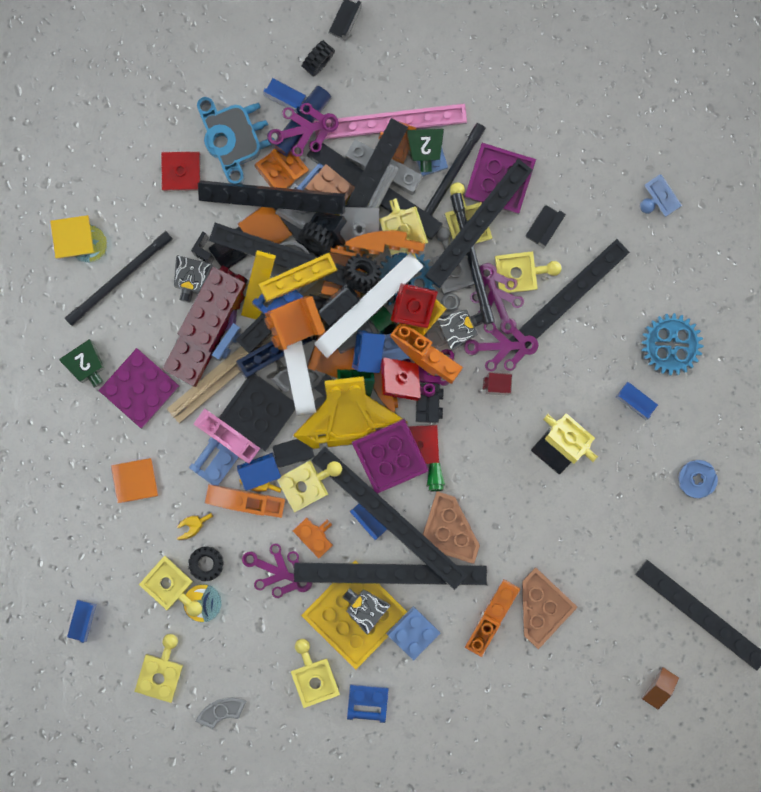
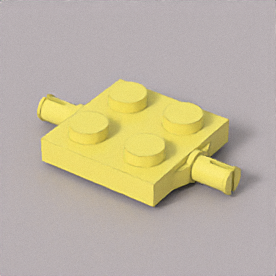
[379,199,428,259]
[543,414,598,464]

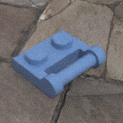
[189,437,239,486]

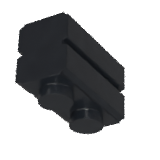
[318,283,360,327]
[415,383,444,423]

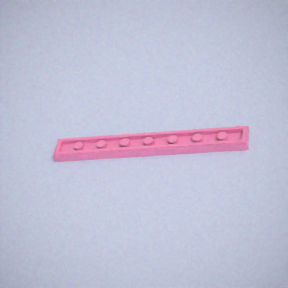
[314,104,467,140]

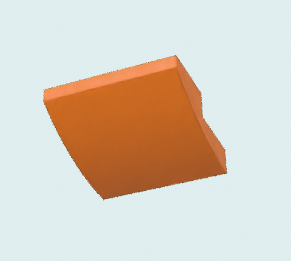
[254,149,309,188]
[238,207,292,244]
[111,458,158,503]

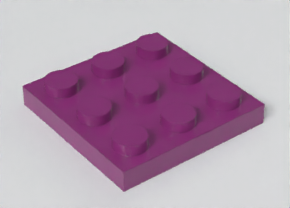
[464,142,536,215]
[98,348,180,429]
[352,418,429,494]

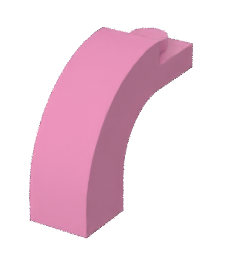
[194,408,260,464]

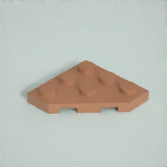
[423,491,480,564]
[522,567,578,649]

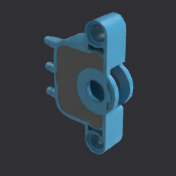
[197,97,275,184]

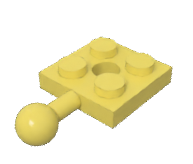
[445,182,492,245]
[495,251,562,293]
[277,460,342,513]
[139,556,202,617]
[134,634,183,703]
[291,639,340,708]

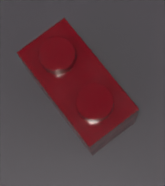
[482,373,512,396]

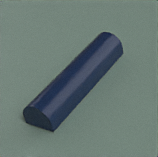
[272,86,331,157]
[236,337,312,379]

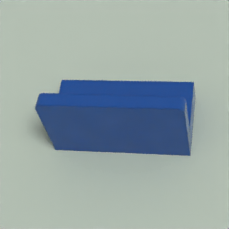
[263,78,306,112]
[352,330,385,373]
[616,382,658,420]
[237,452,281,491]
[350,504,387,540]
[67,600,97,643]

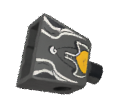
[174,255,213,303]
[438,309,483,351]
[342,588,391,635]

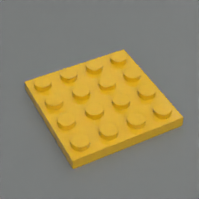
[301,560,407,670]

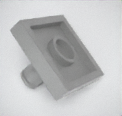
[340,207,379,247]

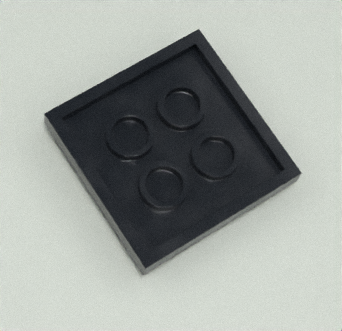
[219,374,296,452]

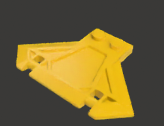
[293,377,408,449]

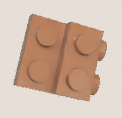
[304,164,355,215]

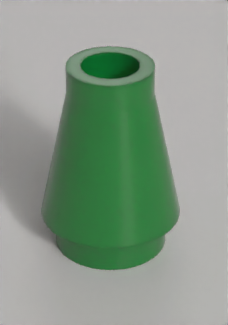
[426,463,445,492]

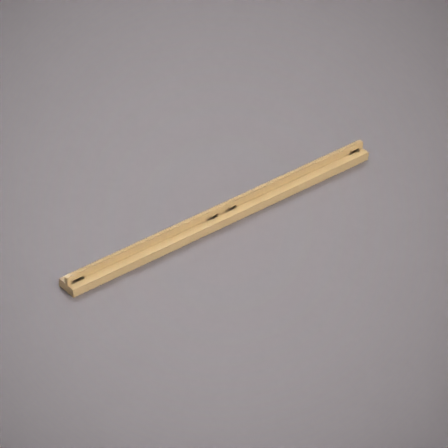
[167,228,388,424]

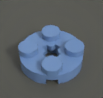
[678,460,718,498]

